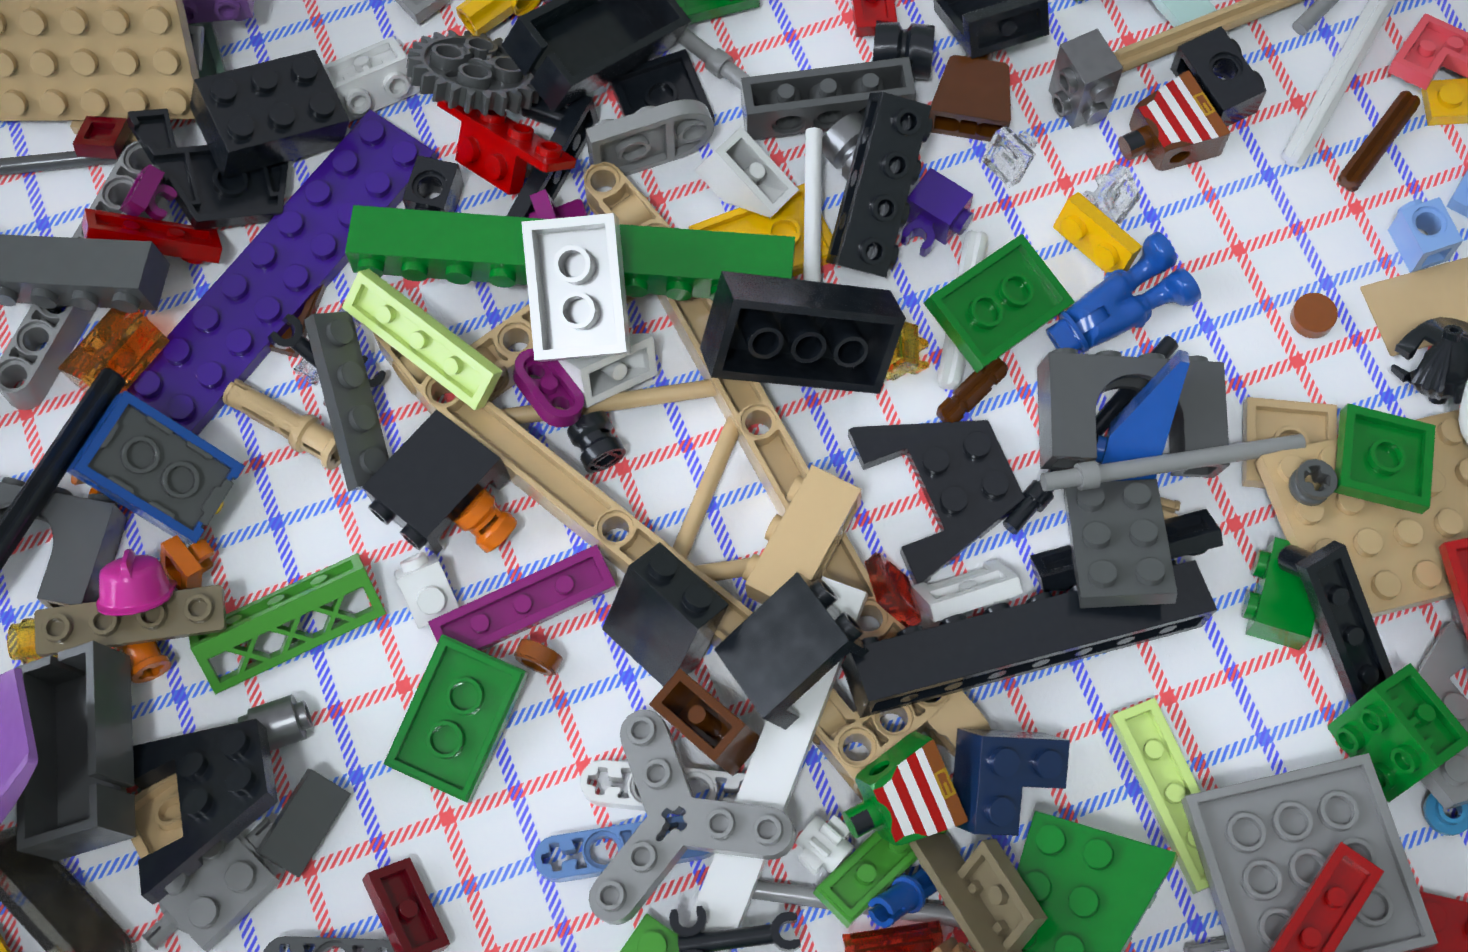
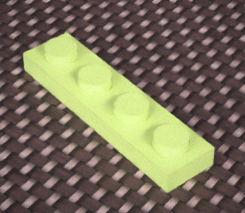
[342,269,503,410]
[1109,698,1209,894]

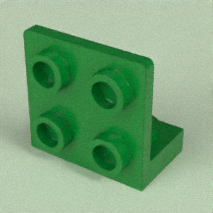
[1327,663,1468,802]

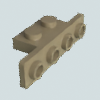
[34,585,227,657]
[909,834,1048,952]

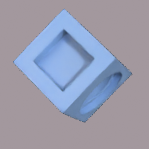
[1388,197,1463,273]

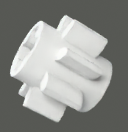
[795,814,855,875]

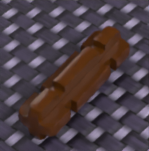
[936,358,1008,423]

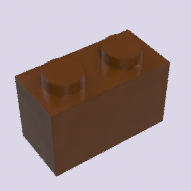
[649,668,760,776]

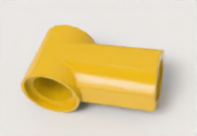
[456,0,541,37]

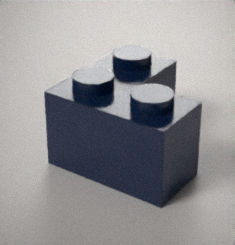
[953,728,1070,836]

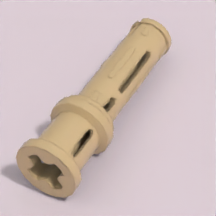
[222,379,341,470]

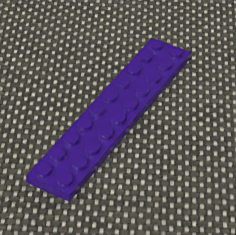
[119,109,437,436]

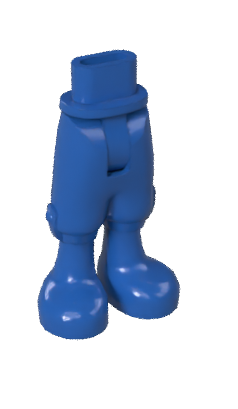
[1046,231,1201,353]

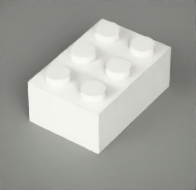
[522,213,631,362]

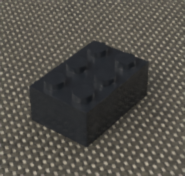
[190,50,350,178]

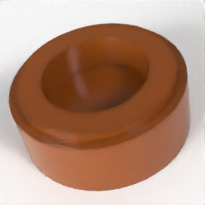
[1290,293,1338,339]
[514,639,563,676]

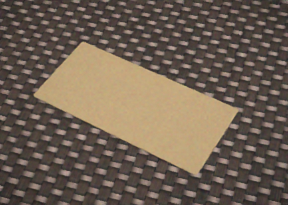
[1360,257,1468,356]

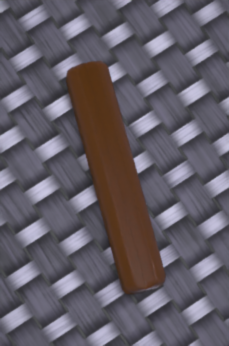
[1338,91,1420,192]

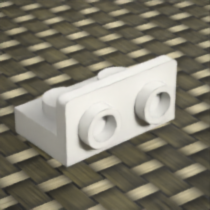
[323,36,420,122]

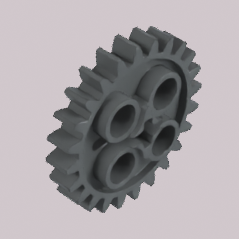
[406,30,540,116]

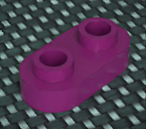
[513,348,584,427]

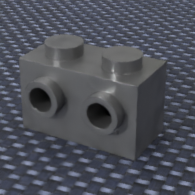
[1048,28,1123,129]

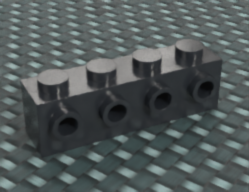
[826,92,932,277]

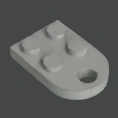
[586,99,714,176]

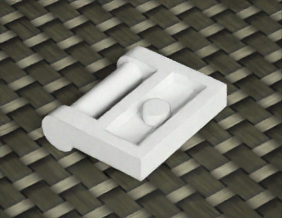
[910,559,1023,622]

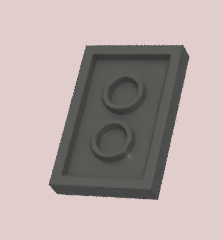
[1063,479,1177,608]

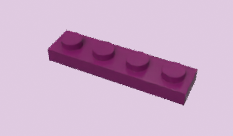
[428,544,616,651]

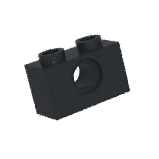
[1170,26,1267,127]

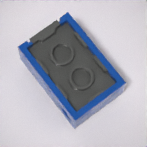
[66,391,245,544]

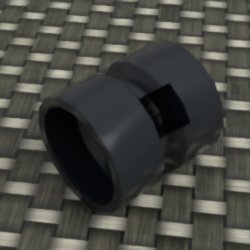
[872,20,935,80]

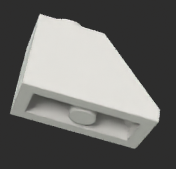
[694,126,799,218]
[558,333,658,408]

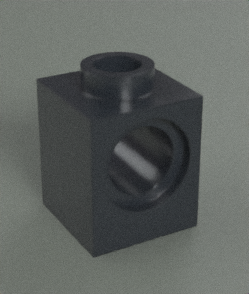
[402,155,464,212]

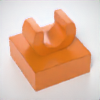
[160,535,215,590]

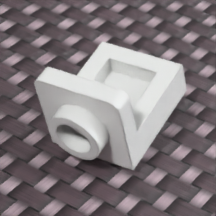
[394,552,459,629]

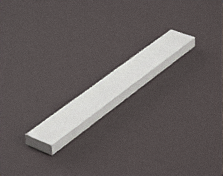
[686,576,868,952]

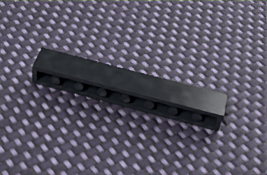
[841,560,1217,718]

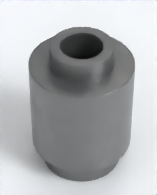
[238,694,313,751]

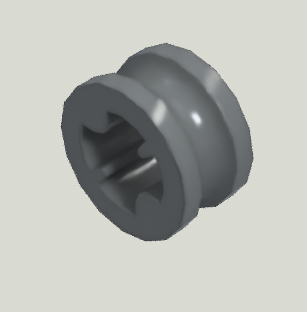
[1289,459,1338,506]

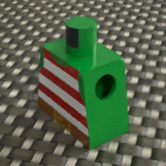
[842,731,968,846]

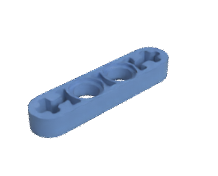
[534,815,714,883]

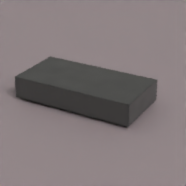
[255,768,351,877]

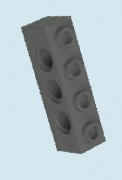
[741,57,916,140]

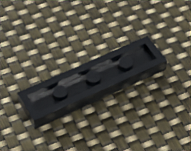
[1030,509,1223,592]

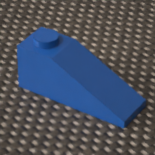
[1095,350,1190,481]

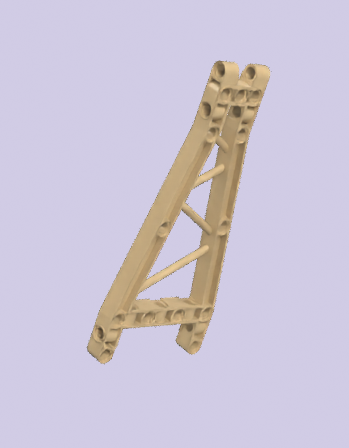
[373,162,991,801]

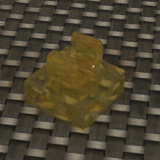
[885,322,929,381]

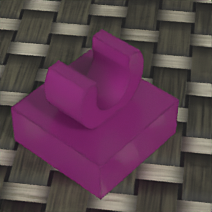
[119,164,178,220]

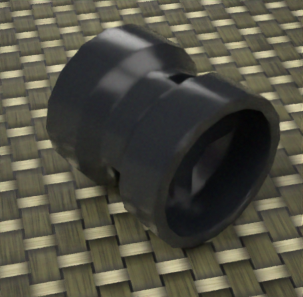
[567,411,626,473]

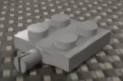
[142,817,280,952]

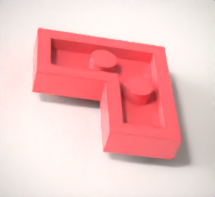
[1388,13,1468,90]

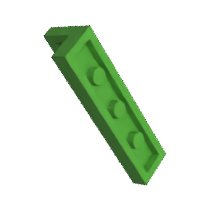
[189,553,386,695]

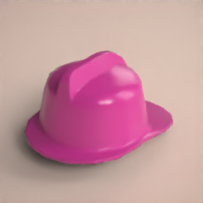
[96,549,177,616]

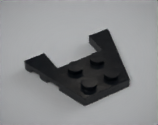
[127,108,288,230]
[848,420,1025,585]
[133,719,278,905]

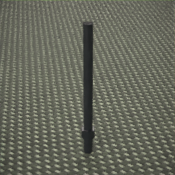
[1003,336,1179,535]

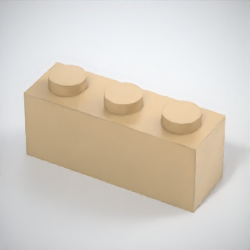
[742,465,862,604]

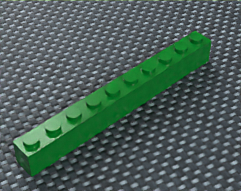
[345,205,795,301]

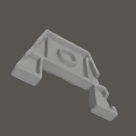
[1418,622,1468,810]

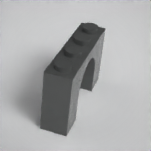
[1037,348,1230,478]
[0,477,128,608]

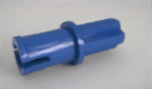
[868,869,937,928]

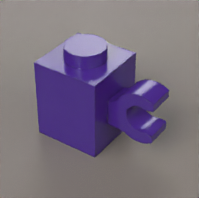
[901,167,974,257]

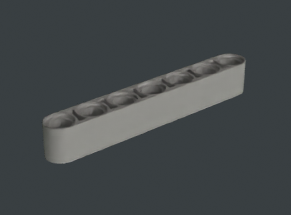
[0,141,166,410]

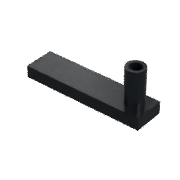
[506,95,599,218]
[1278,541,1394,707]

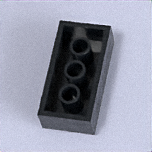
[700,271,906,394]

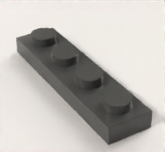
[304,311,389,492]

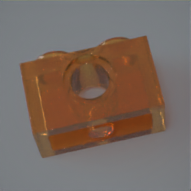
[58,308,170,394]

